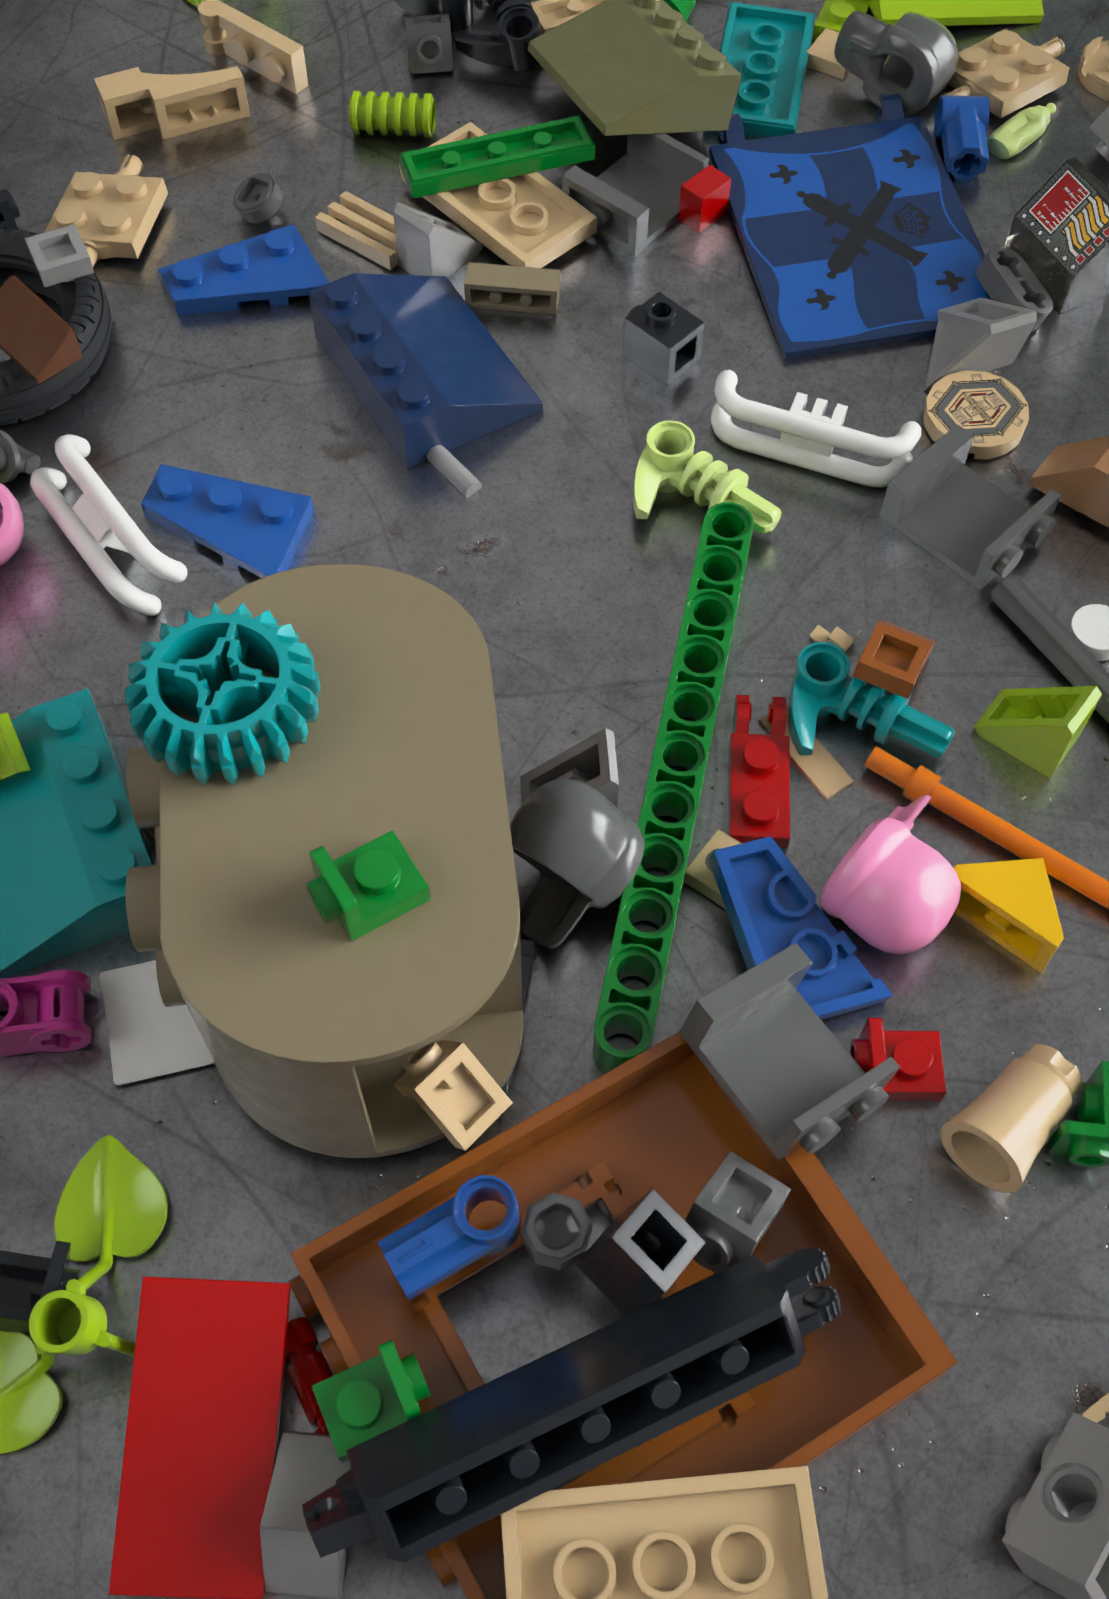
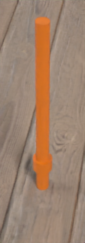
[865,746,1109,910]

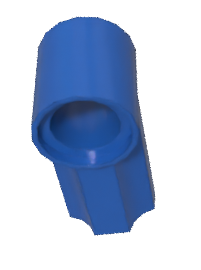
[934,95,990,182]
[378,1175,522,1301]

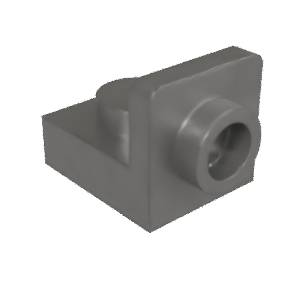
[685,1151,791,1273]

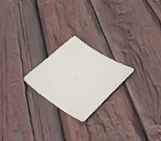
[99,960,215,1086]

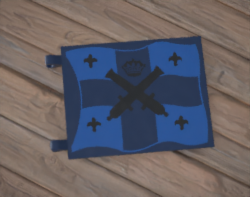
[709,91,992,360]

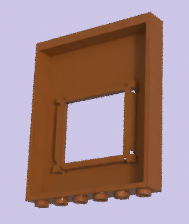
[288,1032,958,1599]

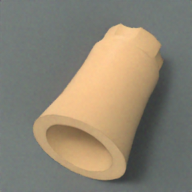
[940,1044,1083,1193]

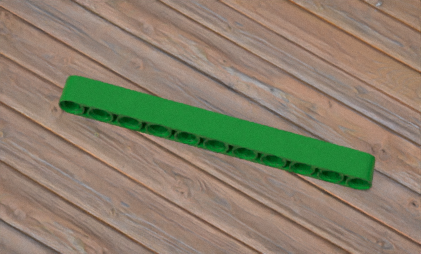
[593,502,754,1074]

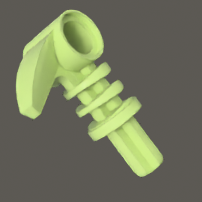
[633,420,782,534]

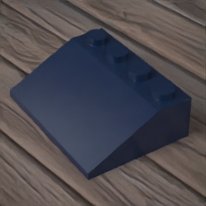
[308,273,543,469]

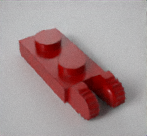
[728,695,790,849]

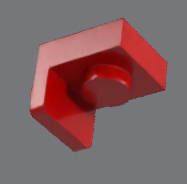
[850,1018,947,1101]

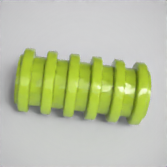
[349,90,436,138]

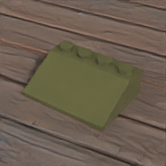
[528,0,741,136]

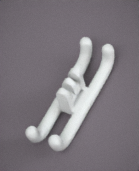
[710,370,921,488]
[30,434,188,616]

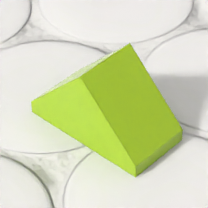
[973,686,1102,778]

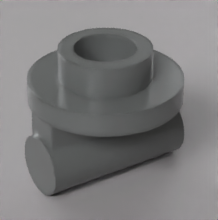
[0,430,41,484]

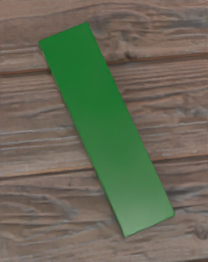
[399,115,595,198]

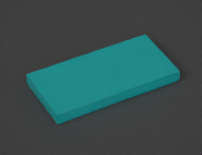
[715,2,816,138]

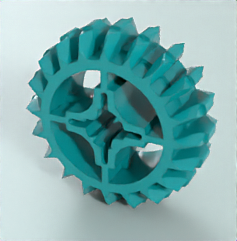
[124,602,321,786]

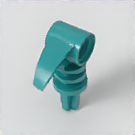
[788,642,955,757]

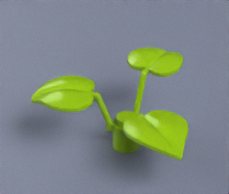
[0,1135,168,1454]

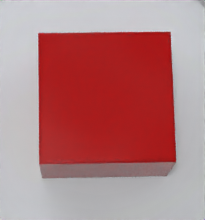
[678,165,731,234]

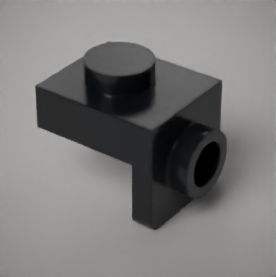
[0,1241,81,1336]

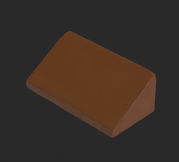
[0,275,83,384]

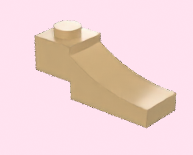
[94,66,250,140]

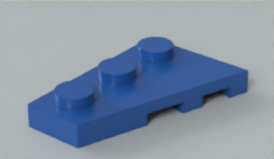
[157,224,329,316]
[141,464,314,578]
[708,836,893,1020]

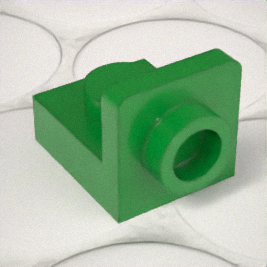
[306,830,430,942]
[1048,1061,1109,1167]
[312,1339,431,1463]

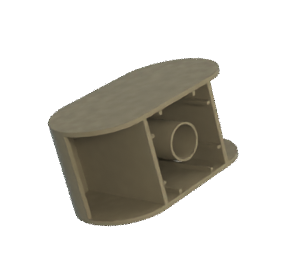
[126,564,523,1158]

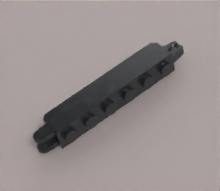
[302,1246,842,1562]

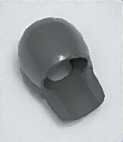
[834,11,959,116]
[510,779,645,949]

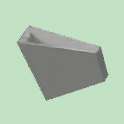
[924,298,1037,391]

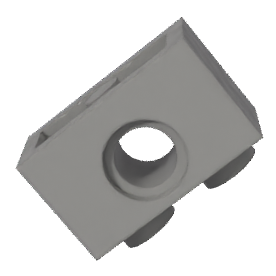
[1002,1412,1109,1599]

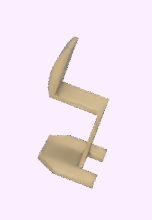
[809,624,862,652]

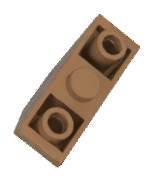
[1028,436,1109,528]

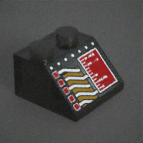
[1005,157,1109,315]

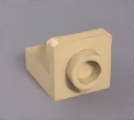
[394,1040,513,1151]

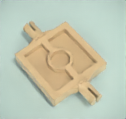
[943,29,1070,118]
[44,155,168,267]

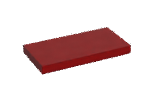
[108,1276,291,1599]

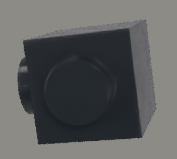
[623,292,705,386]
[575,1189,706,1317]

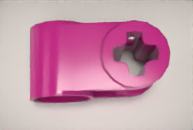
[0,970,91,1058]

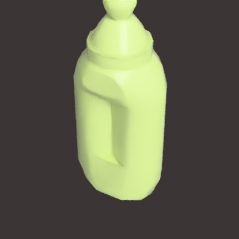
[987,103,1056,159]

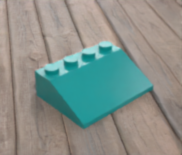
[0,688,154,979]

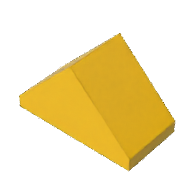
[953,858,1064,973]

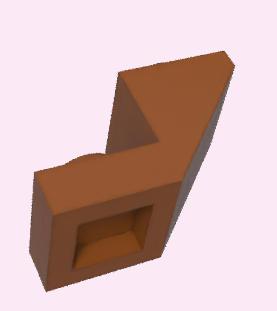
[853,619,936,699]

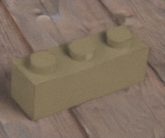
[464,262,560,315]

